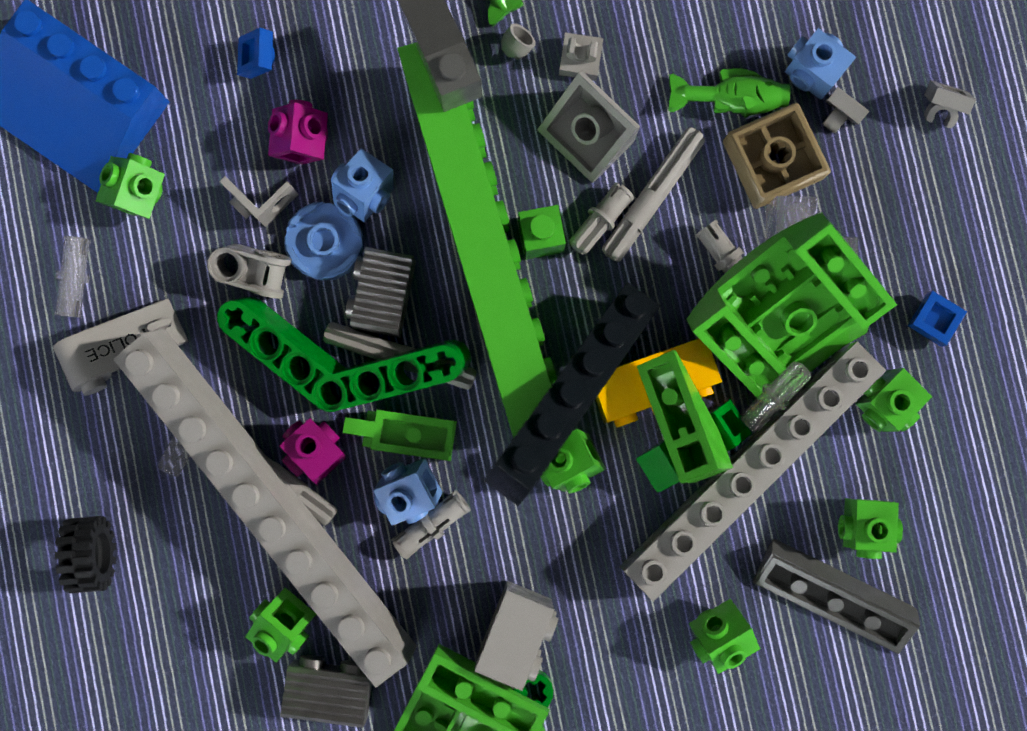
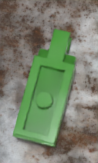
[342,410,457,461]

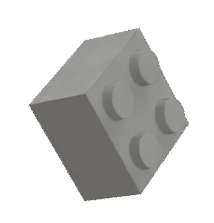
[474,581,559,691]

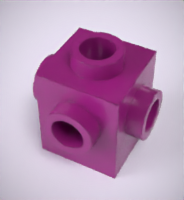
[268,99,328,165]
[279,418,347,485]

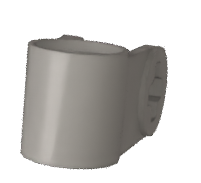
[207,244,292,299]

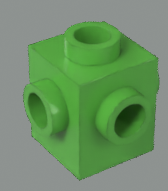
[95,153,165,219]
[855,368,932,432]
[541,429,606,494]
[838,498,903,559]
[245,588,316,663]
[688,598,760,674]

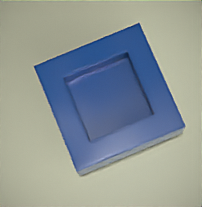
[237,27,275,79]
[907,291,967,347]

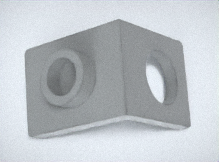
[219,176,299,227]

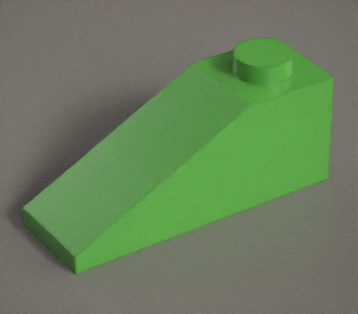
[637,350,733,484]

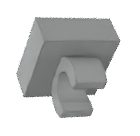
[559,32,604,81]
[924,80,976,128]
[822,87,869,133]

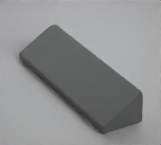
[753,539,920,654]

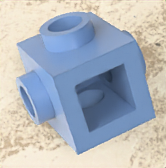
[784,28,856,100]
[331,148,393,223]
[373,458,443,526]

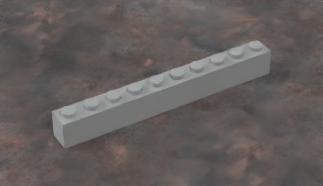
[113,329,417,688]

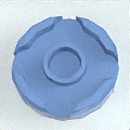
[284,202,364,281]

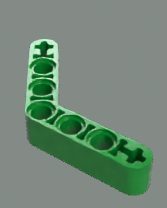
[217,297,471,412]

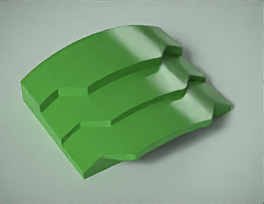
[687,212,898,404]
[394,644,550,731]

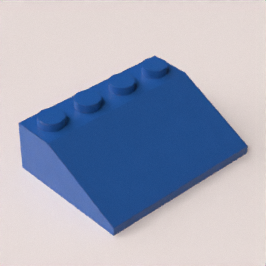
[0,0,170,193]

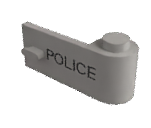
[53,298,188,396]

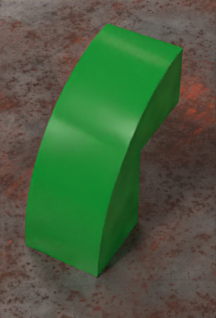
[636,399,752,493]

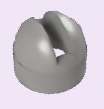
[501,23,535,59]

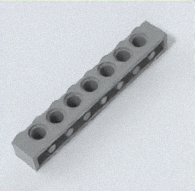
[619,342,886,602]

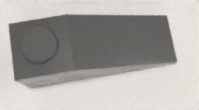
[397,0,482,112]

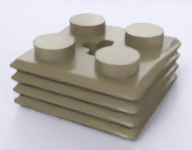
[723,103,831,209]

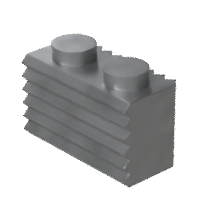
[345,247,416,338]
[280,655,372,728]

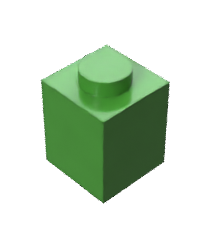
[518,205,566,260]

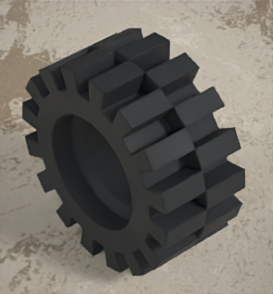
[55,516,116,593]

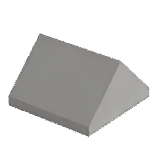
[537,71,640,183]

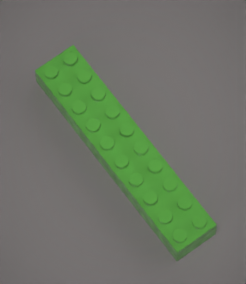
[397,43,557,438]

